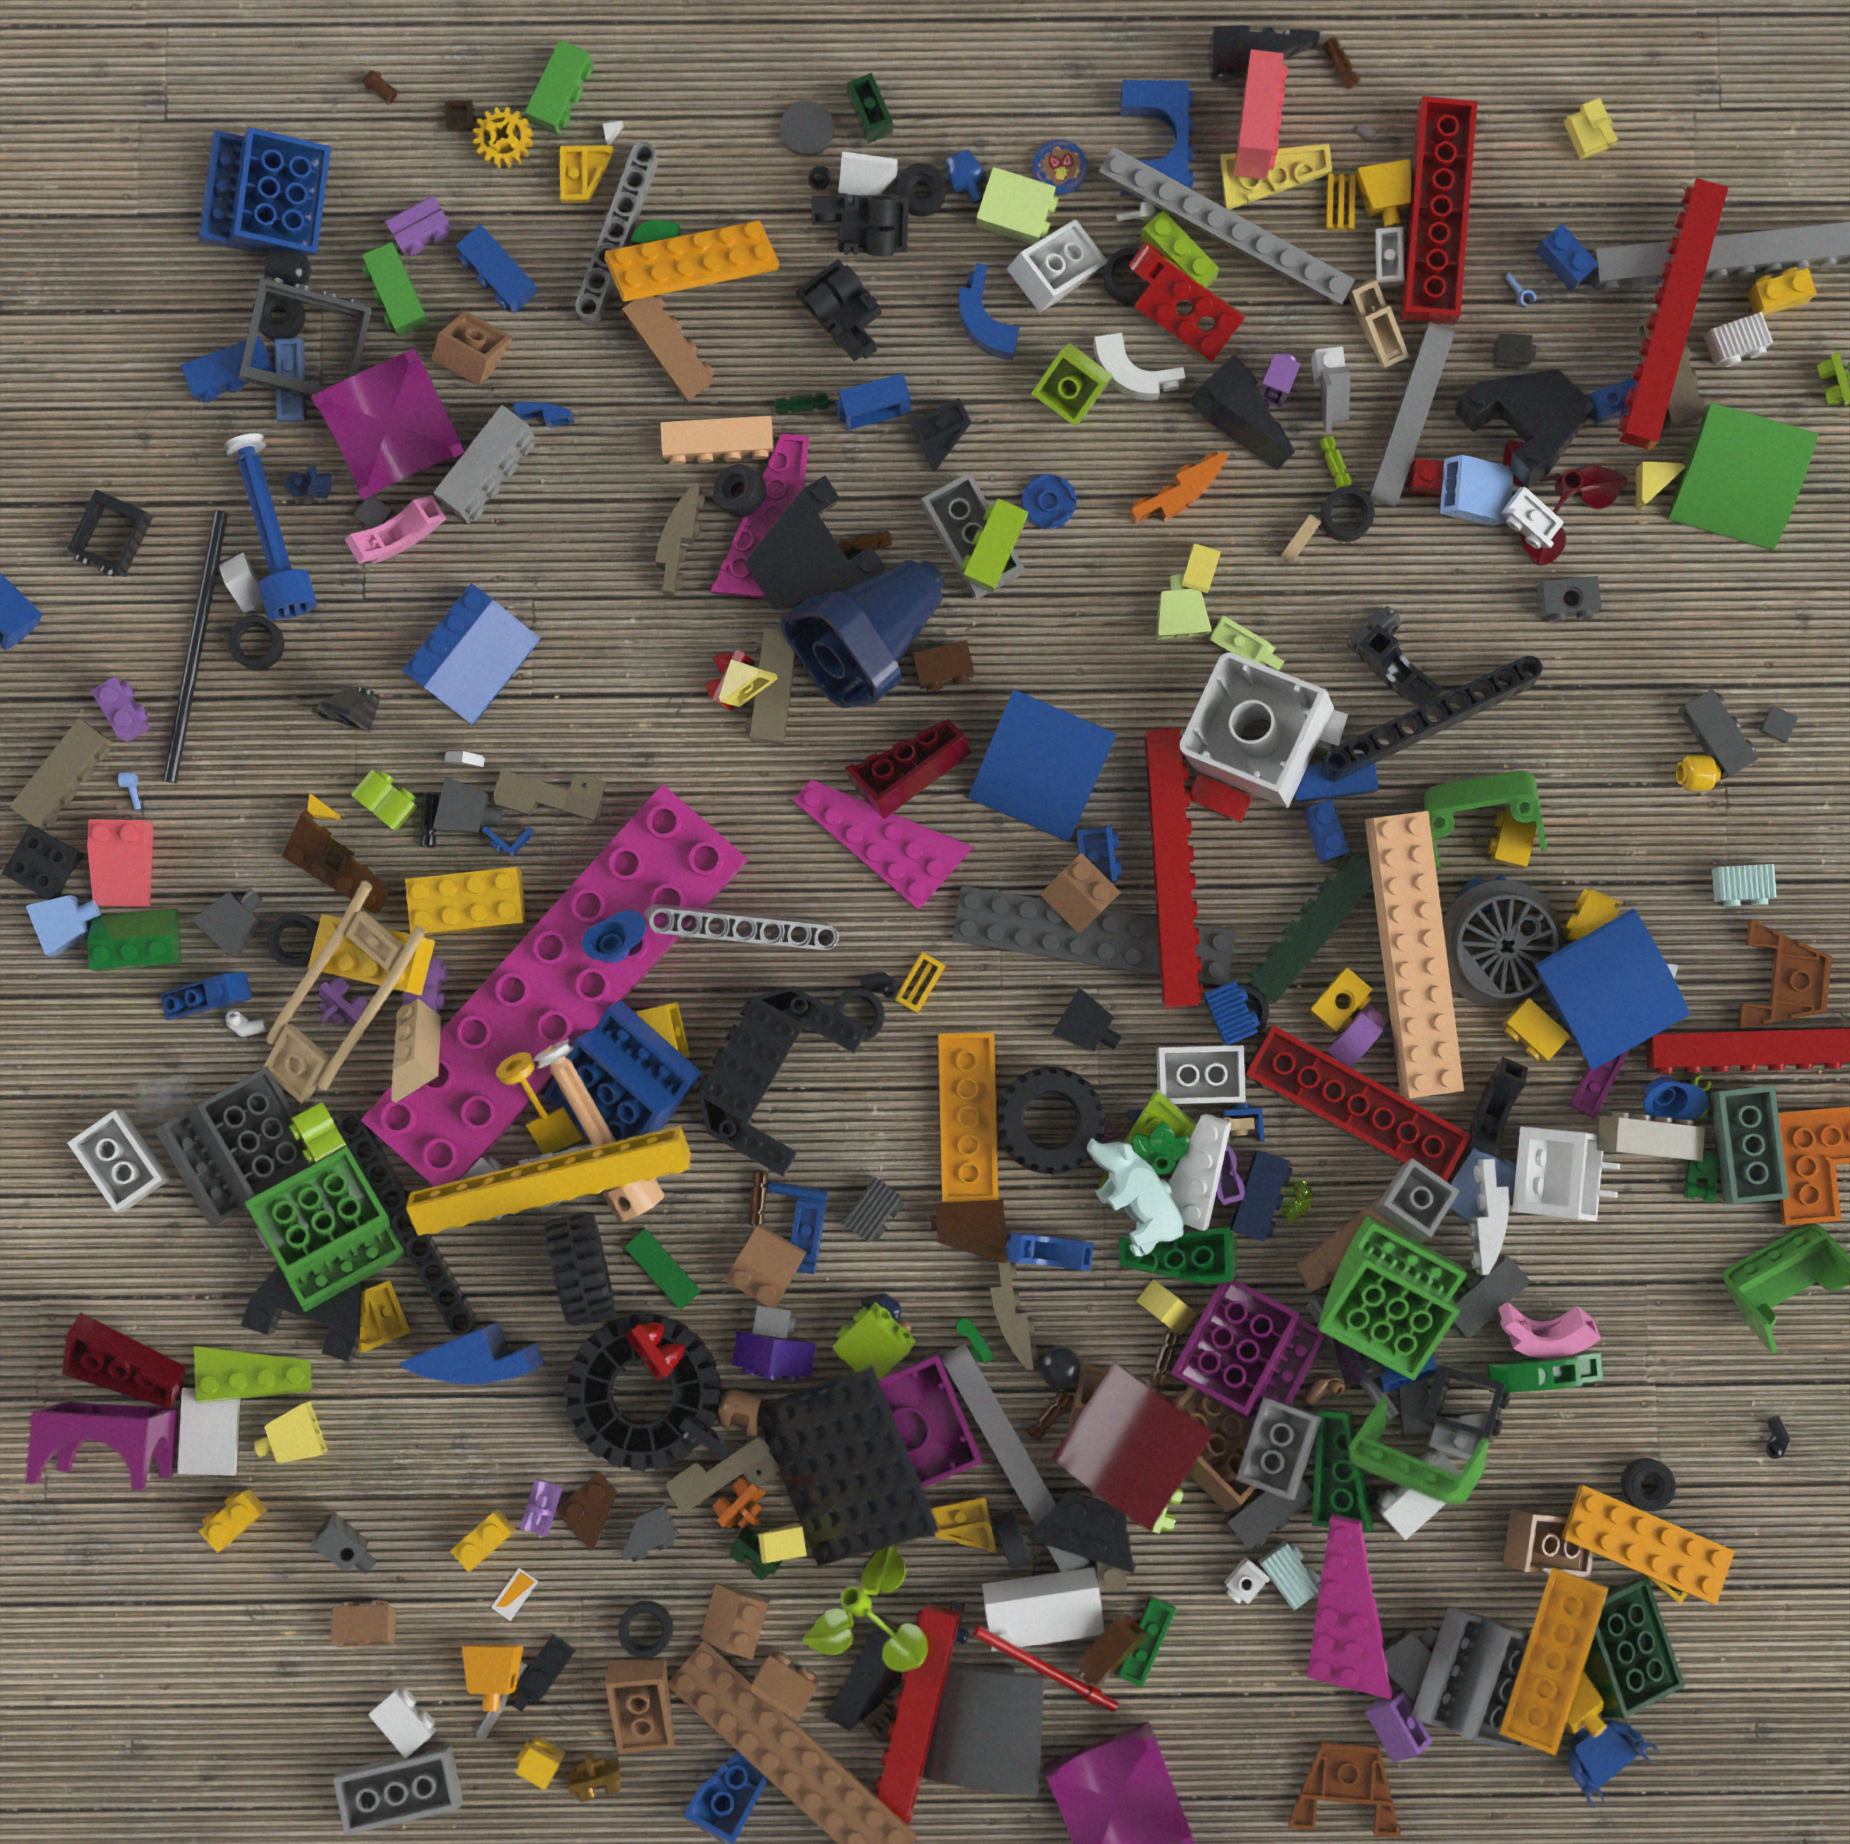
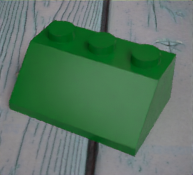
[87,909,182,972]

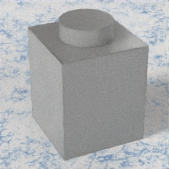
[753,1304,796,1339]

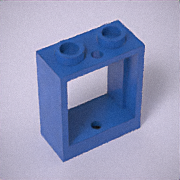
[835,373,911,431]

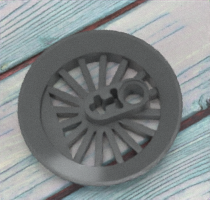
[1442,880,1563,1007]

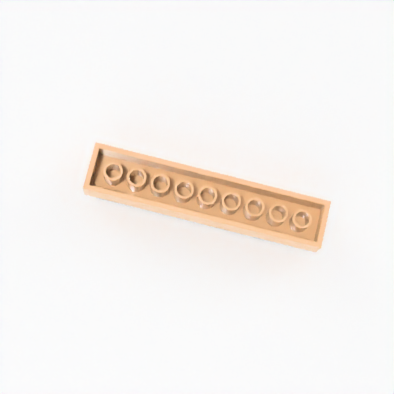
[1365,811,1464,1099]

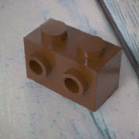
[913,640,975,692]

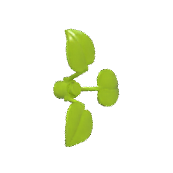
[802,1545,927,1671]

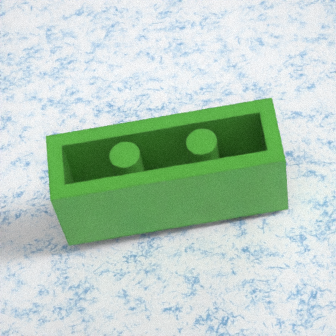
[525,39,594,135]
[361,242,429,337]

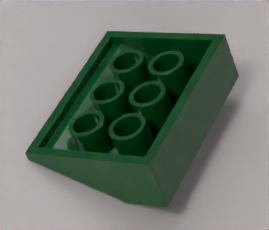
[1584,1577,1685,1719]

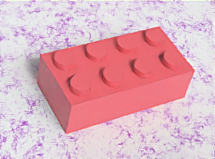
[1234,49,1288,180]

